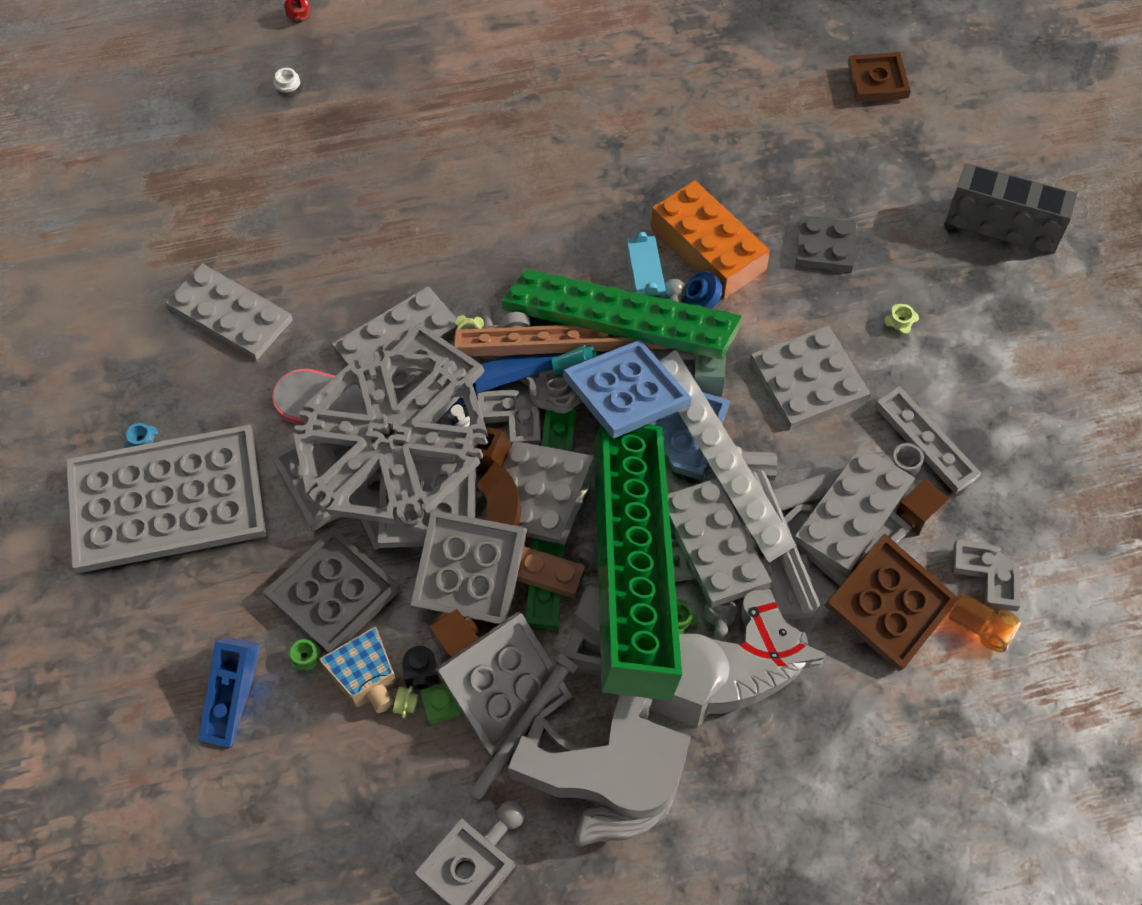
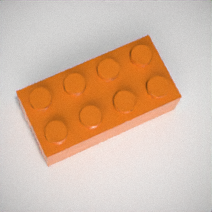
[651,180,770,299]

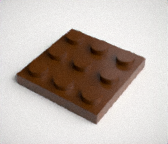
[824,534,959,671]

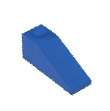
[198,637,260,748]

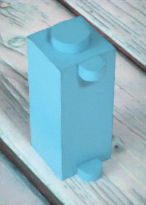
[626,232,666,299]

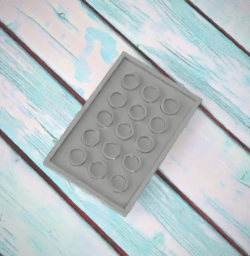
[66,425,266,574]

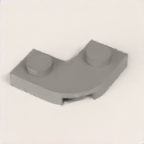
[478,390,541,446]
[953,540,1021,612]

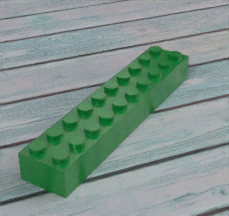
[594,424,682,701]

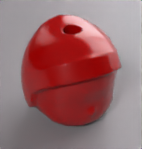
[284,0,310,21]

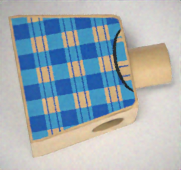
[320,627,397,713]

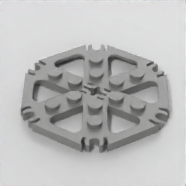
[293,350,489,525]

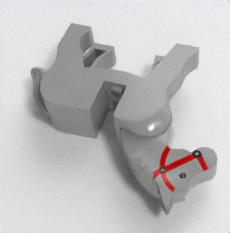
[508,586,826,847]

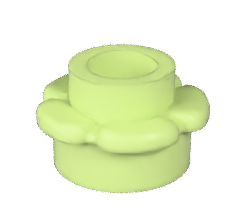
[393,685,418,719]

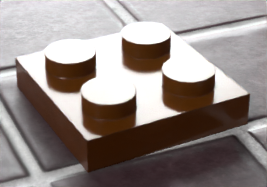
[847,52,911,102]

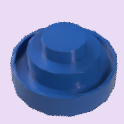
[682,271,722,309]

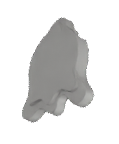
[519,369,582,413]

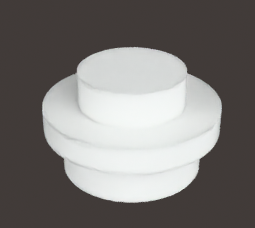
[273,68,300,93]

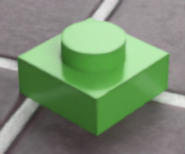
[420,683,462,725]

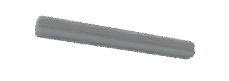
[753,470,820,614]

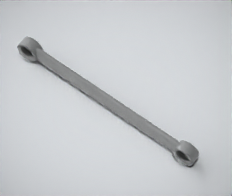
[671,443,924,547]

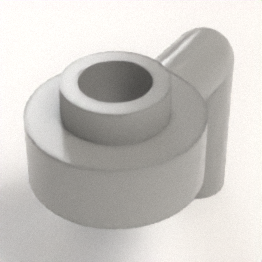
[481,305,530,329]
[703,601,738,642]

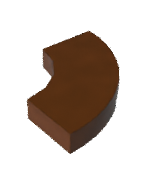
[477,461,522,526]

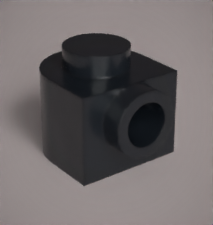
[402,646,440,690]

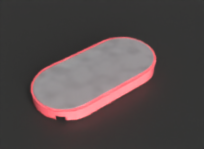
[272,369,368,426]

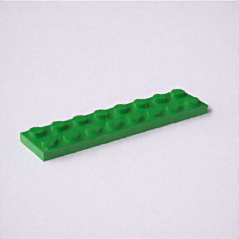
[501,269,742,360]

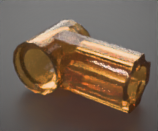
[948,593,1021,652]

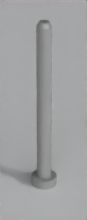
[471,654,578,800]

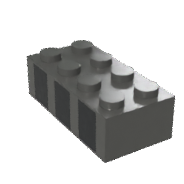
[945,163,1078,254]

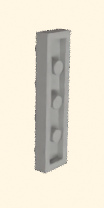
[875,386,981,494]

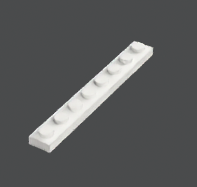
[659,350,797,562]

